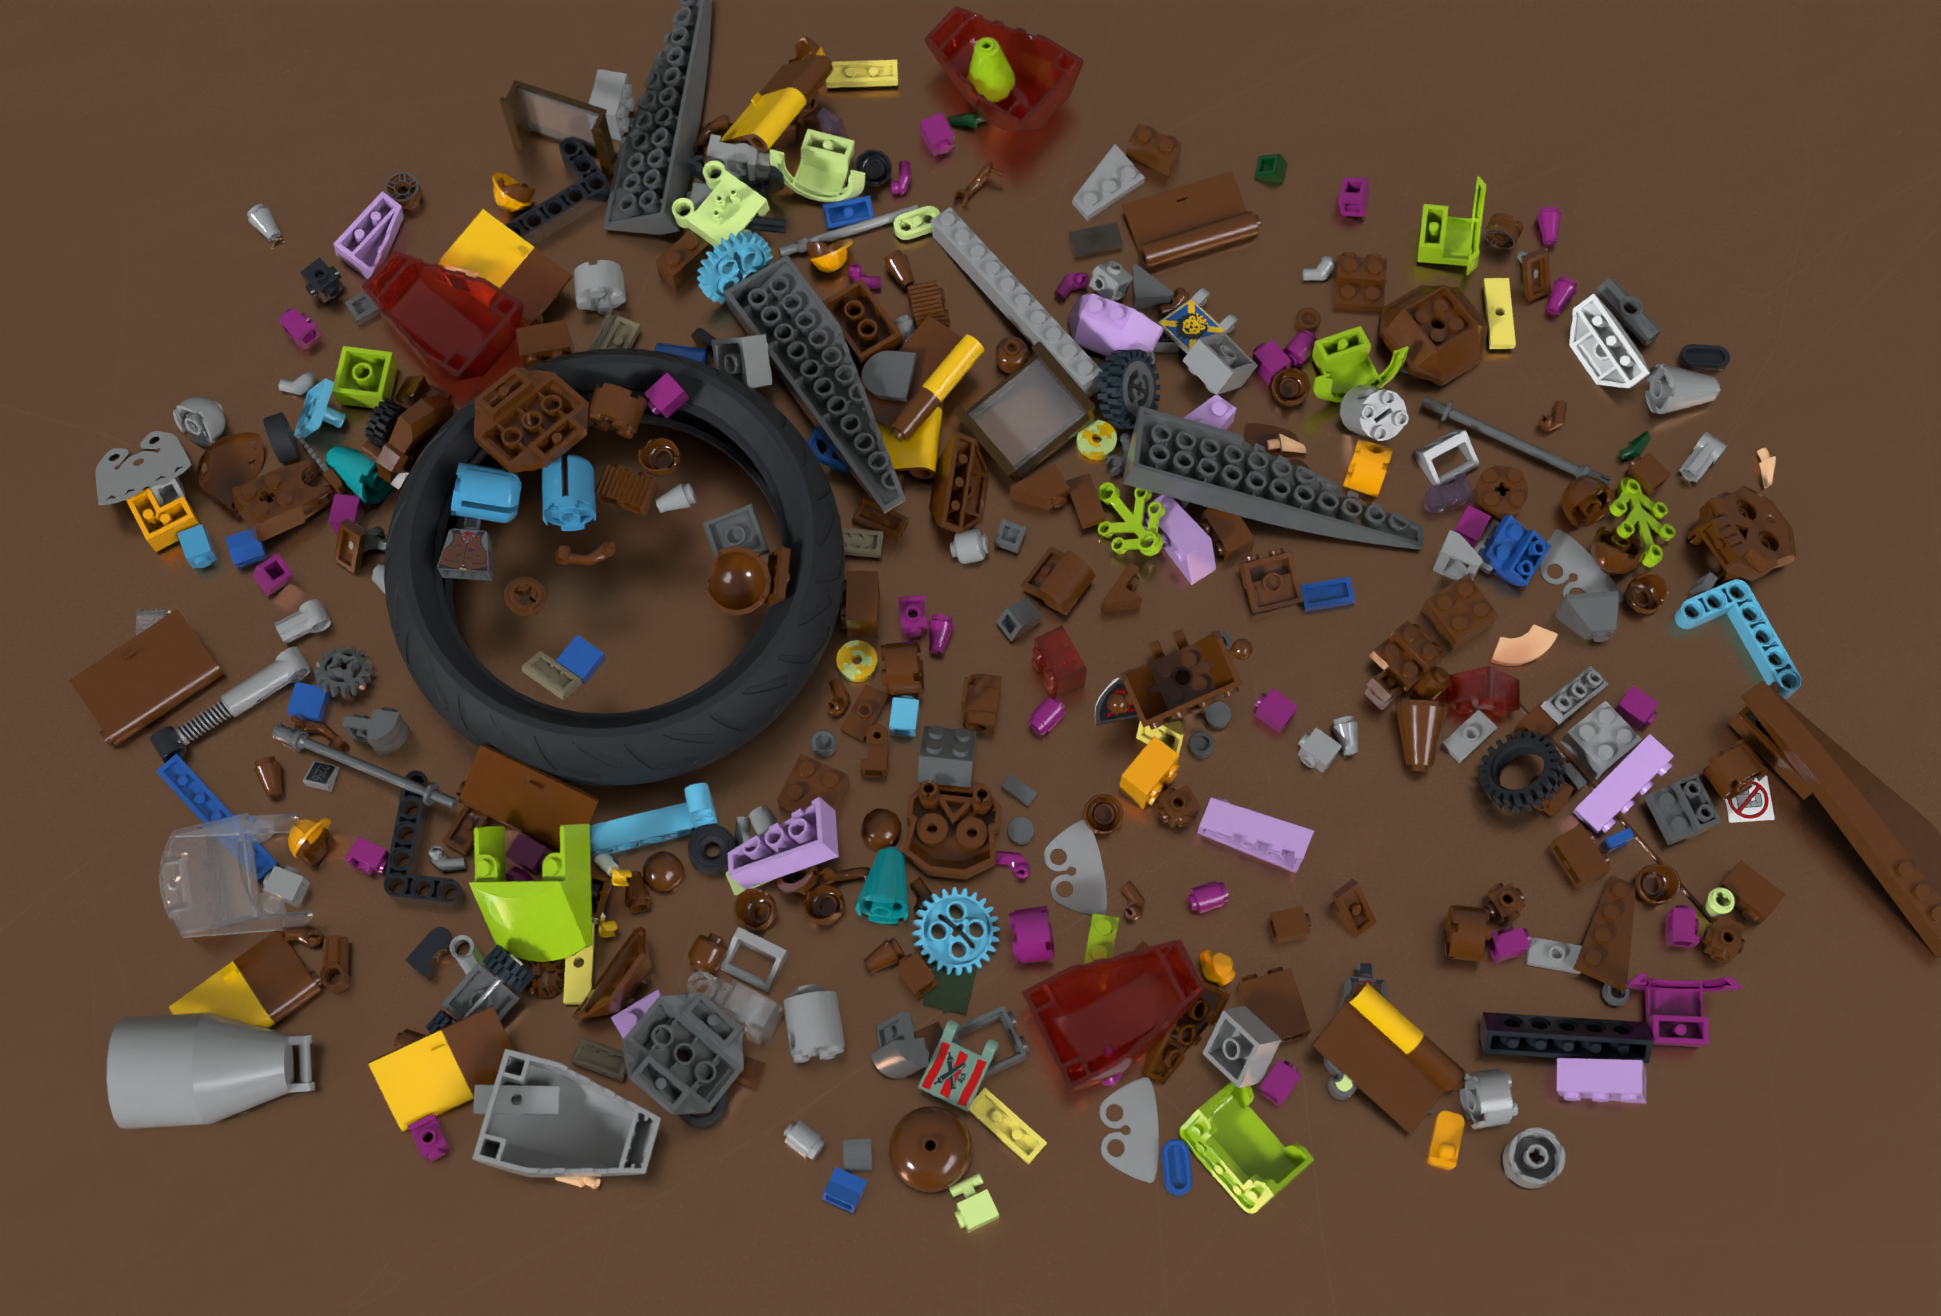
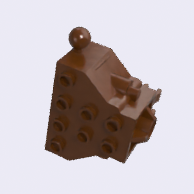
[1108,629,1253,730]

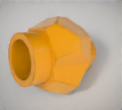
[1199,949,1237,987]

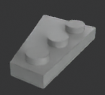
[1072,144,1145,221]

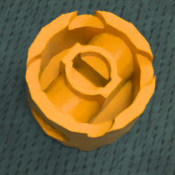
[1343,439,1393,497]

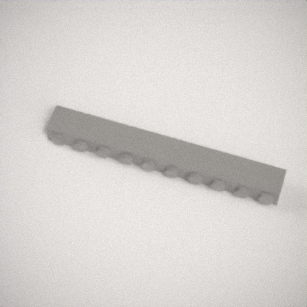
[931,207,1103,398]

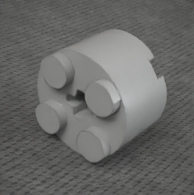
[574,260,626,315]
[1460,1069,1518,1129]
[1503,1128,1565,1189]

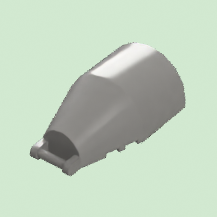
[107,1012,315,1129]

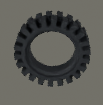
[1478,731,1566,813]

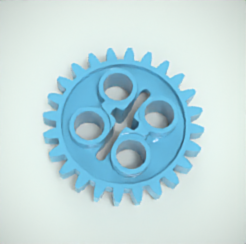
[697,230,773,304]
[912,887,1000,976]

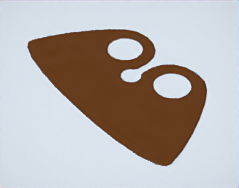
[1244,423,1309,469]

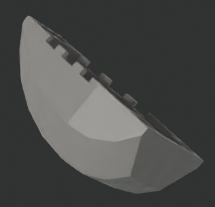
[472,1049,661,1177]

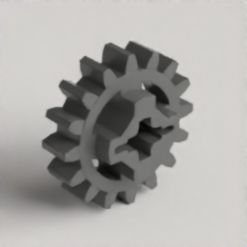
[314,645,373,698]

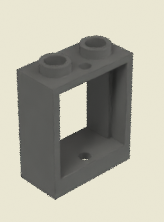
[952,1006,1029,1079]

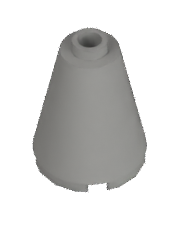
[1645,364,1720,414]

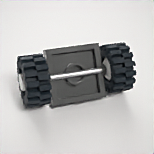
[426,944,535,1033]

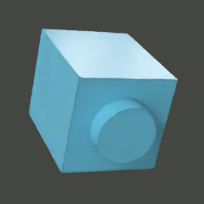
[889,695,919,738]

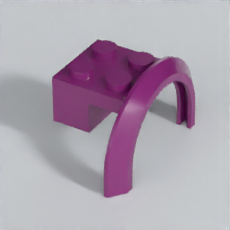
[1625,973,1742,1047]

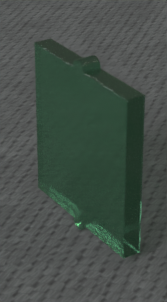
[923,961,977,1015]

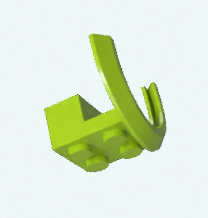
[1417,176,1486,276]
[1312,326,1409,402]

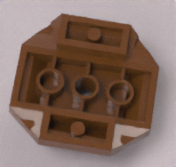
[1379,285,1489,386]
[474,367,589,473]

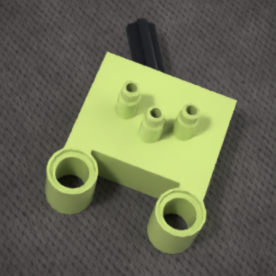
[672,160,787,246]

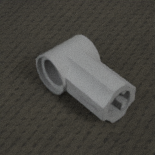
[1679,431,1727,483]
[274,599,331,644]
[450,935,496,976]

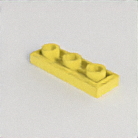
[1483,278,1516,349]
[563,922,595,1005]

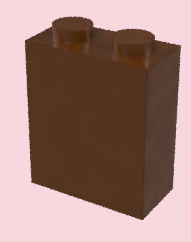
[1237,967,1311,1043]

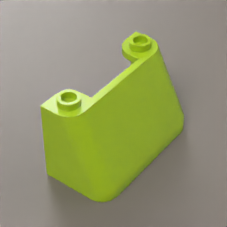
[1180,1081,1315,1214]

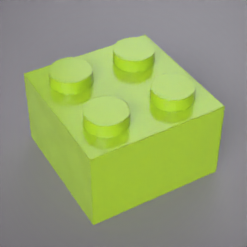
[332,346,399,409]

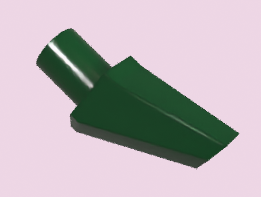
[947,112,987,128]
[1619,431,1650,460]

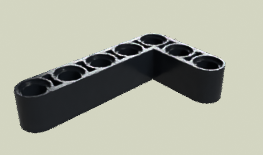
[505,137,610,245]
[384,770,466,909]

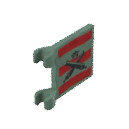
[918,1020,999,1112]

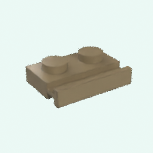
[587,312,641,351]

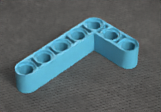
[1675,579,1802,699]
[590,783,718,856]

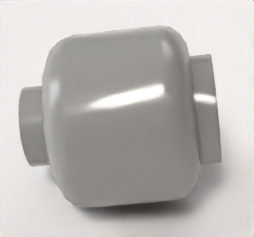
[950,528,989,564]

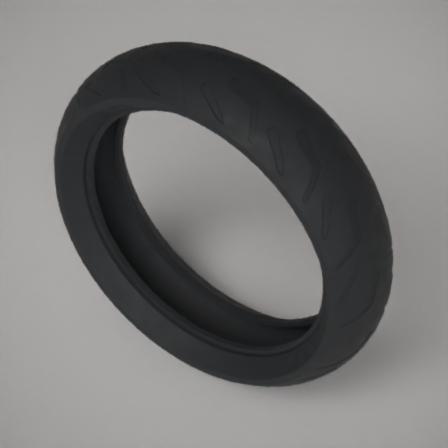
[384,348,845,786]

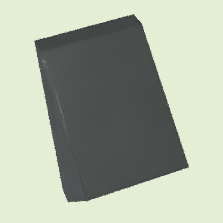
[1131,264,1174,309]

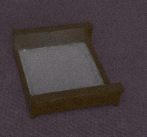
[499,80,618,179]
[953,341,1096,482]

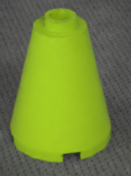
[967,37,1015,103]

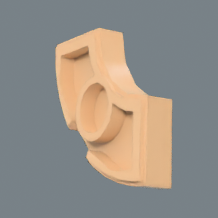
[1490,624,1558,666]

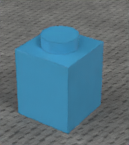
[177,524,218,569]

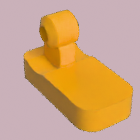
[1427,1111,1465,1170]

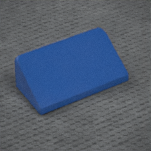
[821,195,874,229]

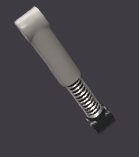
[150,647,312,763]

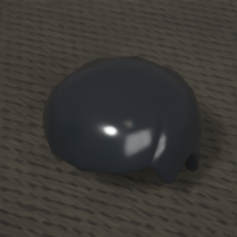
[854,149,892,187]

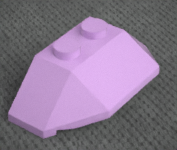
[1067,293,1164,357]

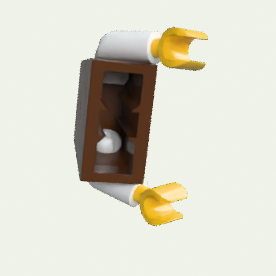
[591,853,632,938]

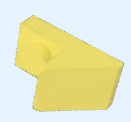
[1136,720,1184,754]

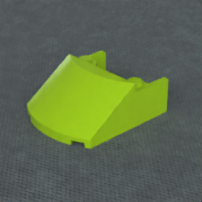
[468,824,592,962]

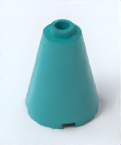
[326,445,394,504]
[855,846,909,924]

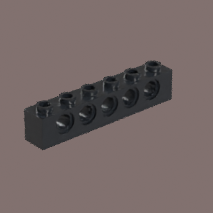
[1479,1012,1653,1064]

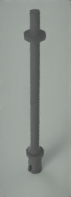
[1421,395,1612,485]
[272,723,458,808]

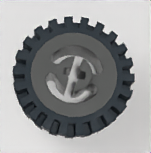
[1097,349,1160,428]

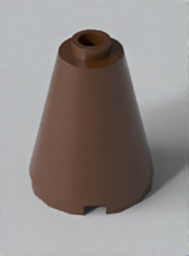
[1396,700,1449,772]

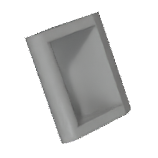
[1413,429,1480,488]
[1432,530,1483,581]
[720,927,788,993]

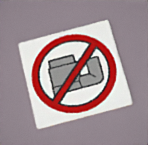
[1725,776,1775,823]

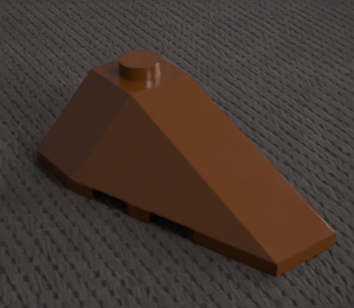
[1142,966,1230,1084]

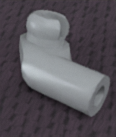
[1302,256,1336,281]
[279,371,317,395]
[734,817,753,846]
[428,845,466,872]

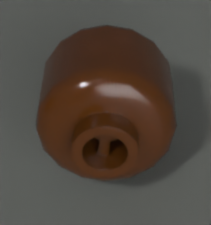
[996,336,1028,374]
[688,932,727,975]

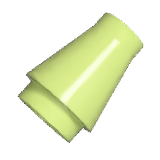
[1703,888,1735,917]

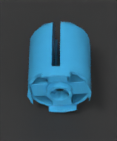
[542,455,596,531]
[451,462,522,523]

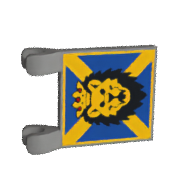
[1157,288,1238,354]

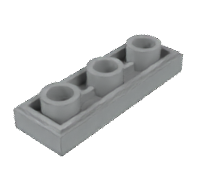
[1541,666,1609,725]
[473,1085,560,1115]

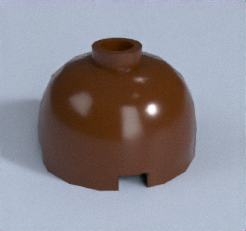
[1561,476,1615,527]
[1591,527,1646,575]

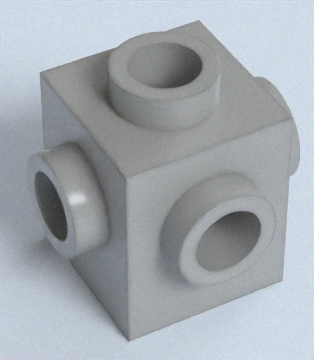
[1089,260,1134,301]

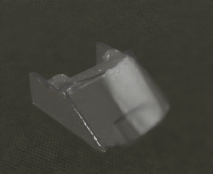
[159,813,313,938]

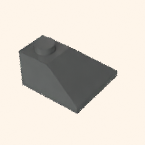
[1555,591,1619,642]

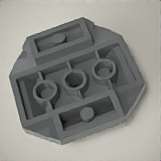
[622,992,744,1114]

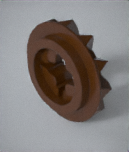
[503,577,547,618]
[526,960,565,998]

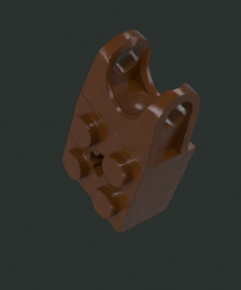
[232,460,336,542]

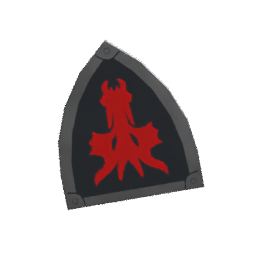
[1094,677,1139,725]

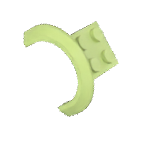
[770,129,865,202]

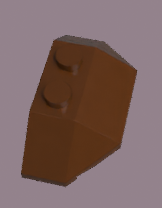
[929,431,989,534]
[572,926,652,1020]

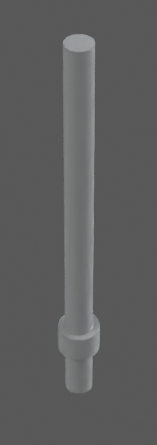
[778,204,919,257]

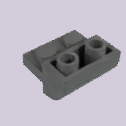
[342,707,410,755]
[1644,774,1721,845]
[871,1011,929,1079]

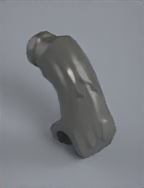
[1106,433,1132,476]

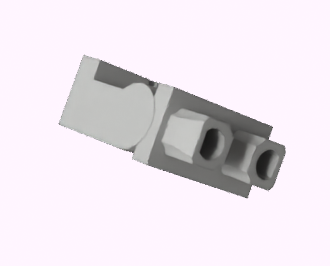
[706,134,771,181]

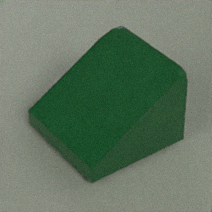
[1254,154,1287,183]

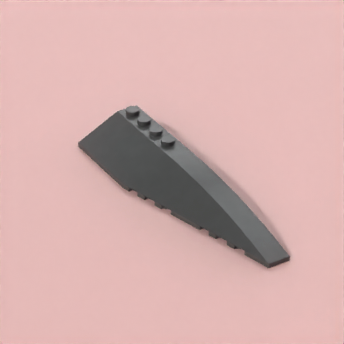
[603,0,712,235]
[724,255,906,514]
[1123,406,1424,550]

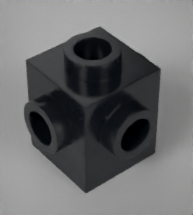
[300,257,344,303]

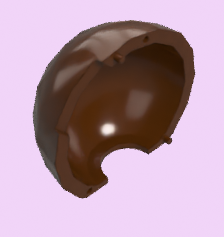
[704,546,771,615]

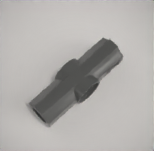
[1595,277,1662,346]

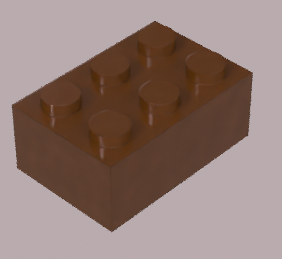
[822,278,903,372]

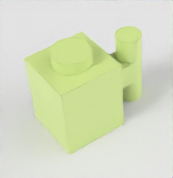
[949,1173,999,1233]

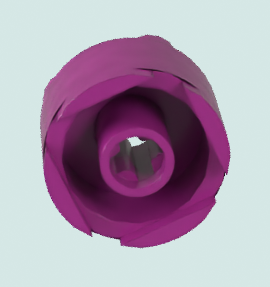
[1009,905,1055,964]

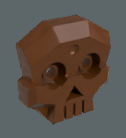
[360,394,458,490]
[1687,485,1797,585]
[902,780,1002,880]

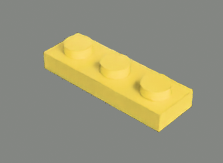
[826,60,898,88]
[968,1088,1047,1165]

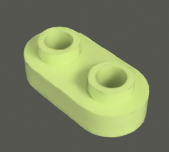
[894,206,941,240]

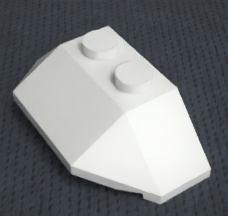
[1569,294,1651,389]

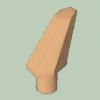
[1266,434,1307,453]
[1757,448,1776,489]
[555,1177,601,1189]

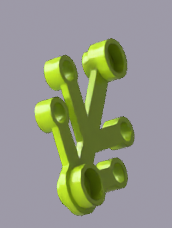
[1609,477,1676,568]
[1097,482,1166,556]

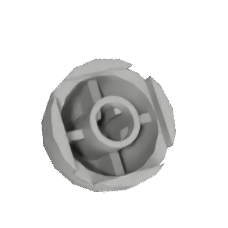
[173,396,226,447]

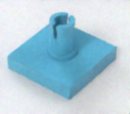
[293,378,346,439]

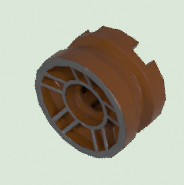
[385,172,422,211]
[1484,213,1523,250]

